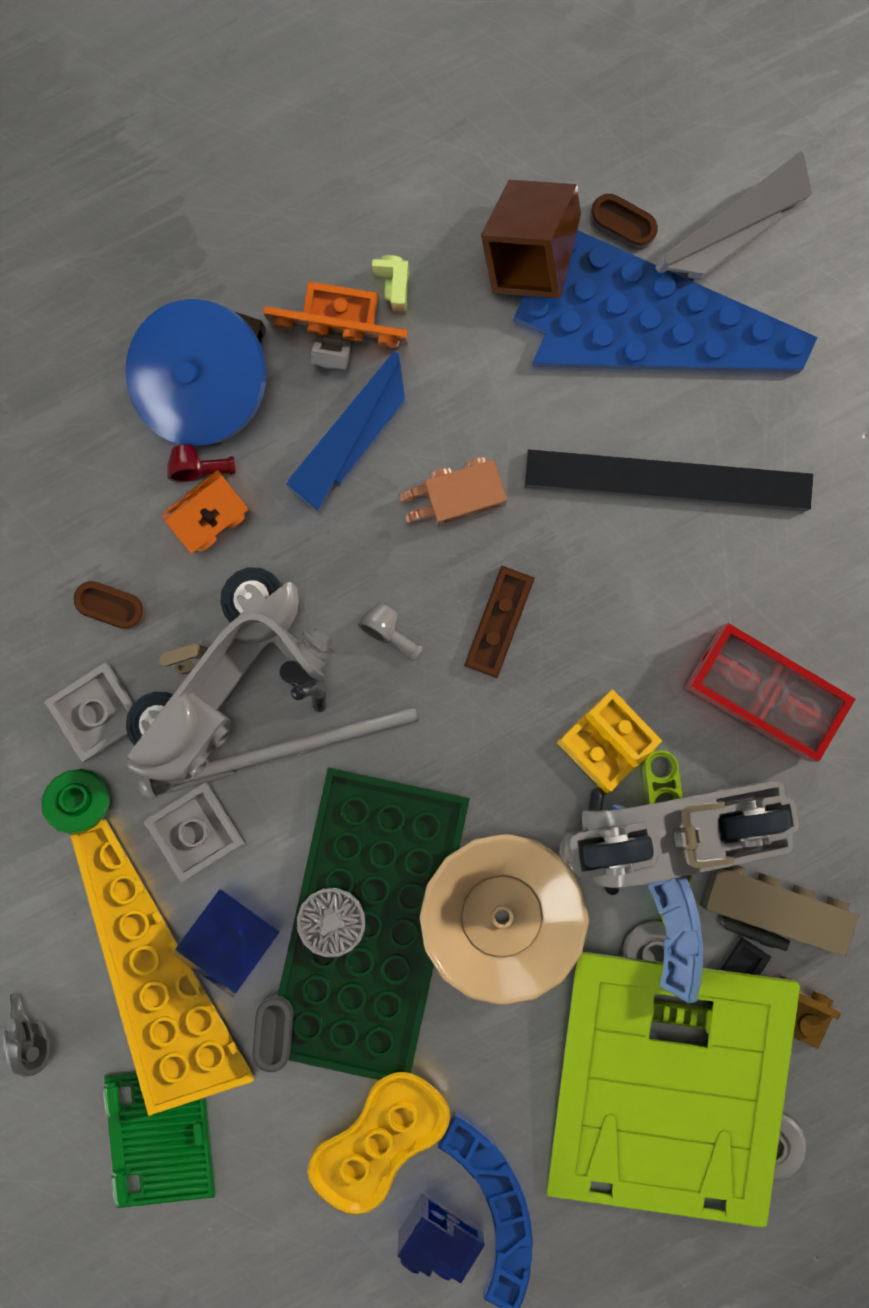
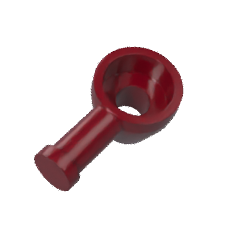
[167,445,235,482]

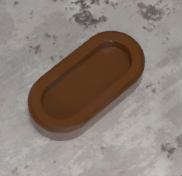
[590,194,658,249]
[74,581,146,630]

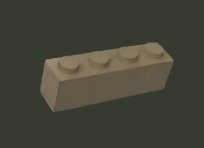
[699,865,859,957]

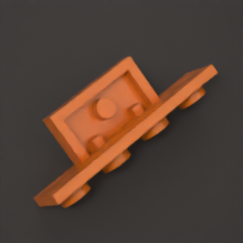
[263,281,408,347]

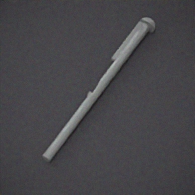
[139,707,418,798]

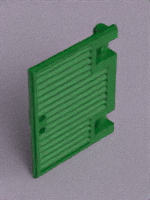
[103,1072,215,1208]

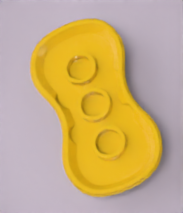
[307,1072,450,1215]

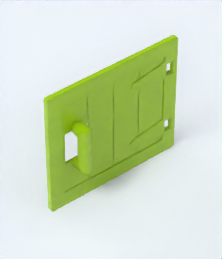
[547,952,800,1227]

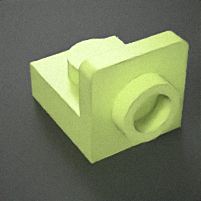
[372,255,410,314]

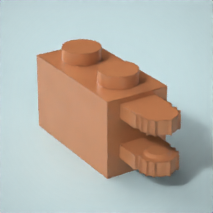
[398,457,507,527]

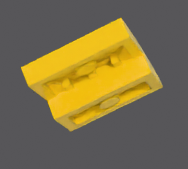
[556,689,662,794]

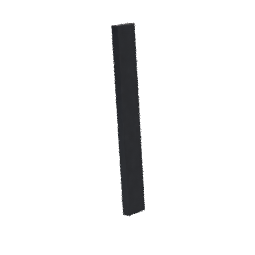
[524,449,813,511]

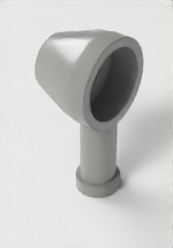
[358,603,423,662]

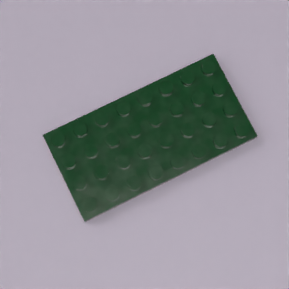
[278,767,470,1080]

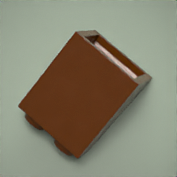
[481,180,581,299]

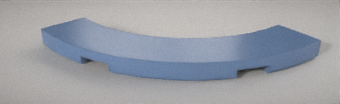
[611,804,703,1003]

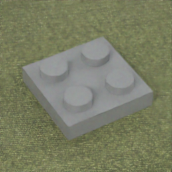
[43,662,133,763]
[143,782,244,883]

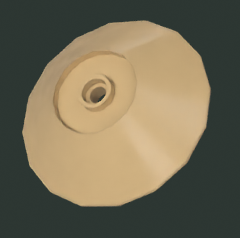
[419,834,589,1006]

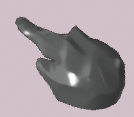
[4,993,50,1077]

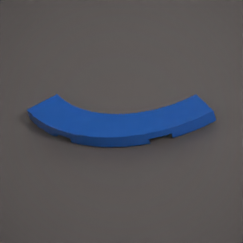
[438,1112,533,1308]

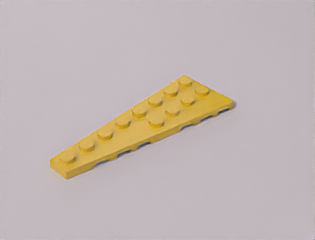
[70,819,254,1116]

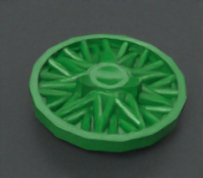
[41,769,110,835]

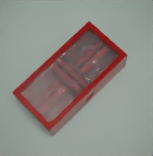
[684,623,856,762]

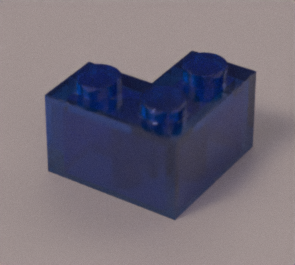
[397,1194,485,1284]

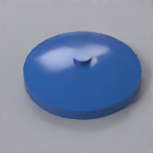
[125,299,266,446]

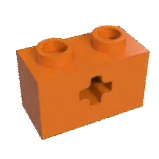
[161,470,249,554]

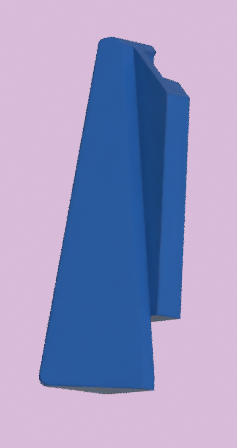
[286,351,405,511]

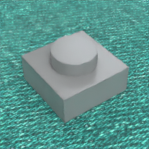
[310,335,352,370]

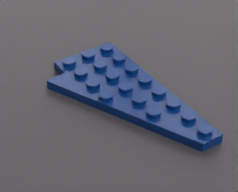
[513,230,818,373]

